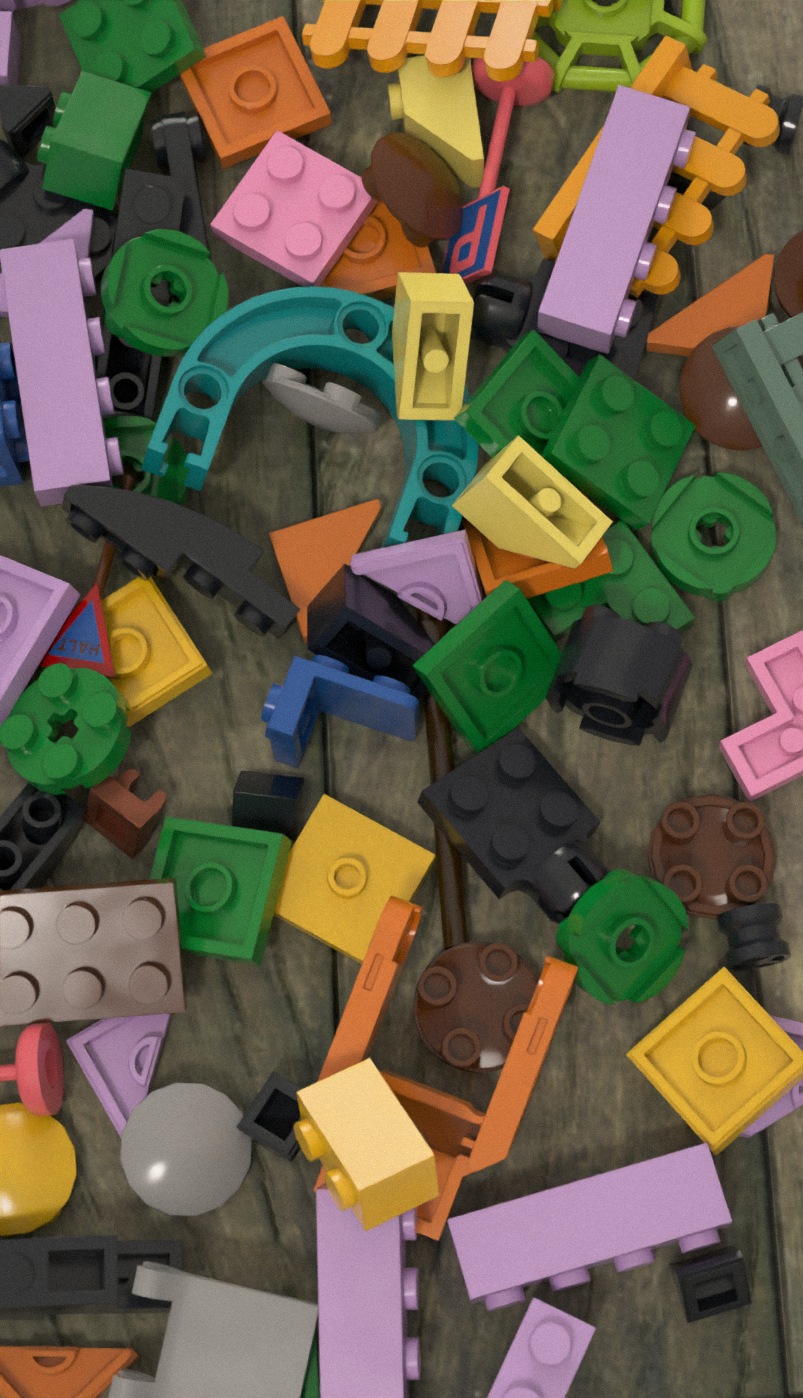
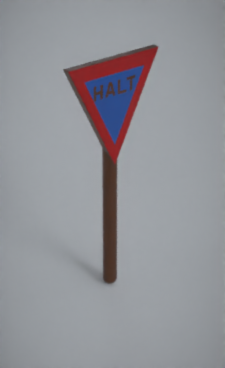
[38,474,135,680]

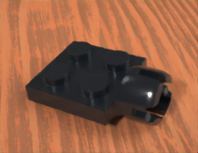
[0,139,117,284]
[470,258,659,380]
[417,727,611,925]

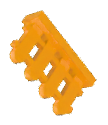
[301,0,563,82]
[532,36,780,298]

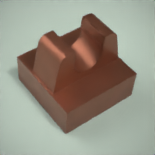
[84,769,166,859]

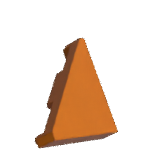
[646,253,774,357]
[269,498,382,644]
[0,1346,141,1398]

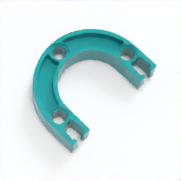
[141,286,478,548]

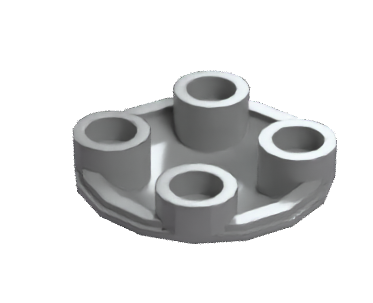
[262,363,381,434]
[119,1083,252,1216]

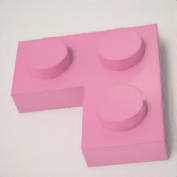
[719,630,803,802]

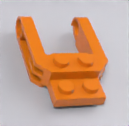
[313,895,579,1241]

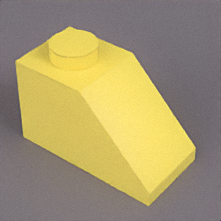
[387,56,484,188]
[392,272,474,420]
[452,435,613,569]

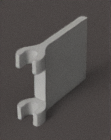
[108,1261,319,1398]

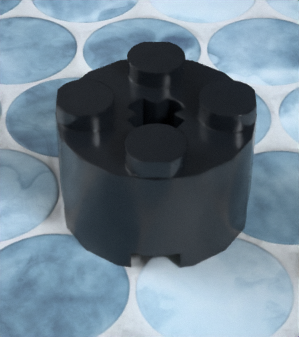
[546,605,692,746]

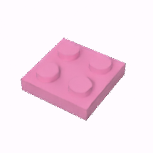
[210,130,378,287]

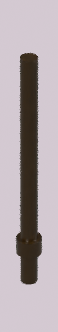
[416,607,469,950]

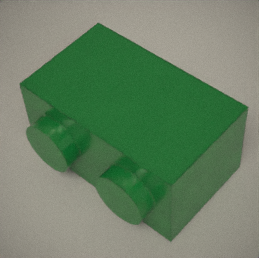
[37,71,151,210]

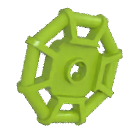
[532,0,707,94]

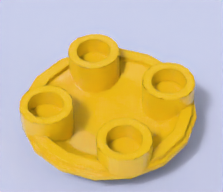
[0,1103,77,1236]

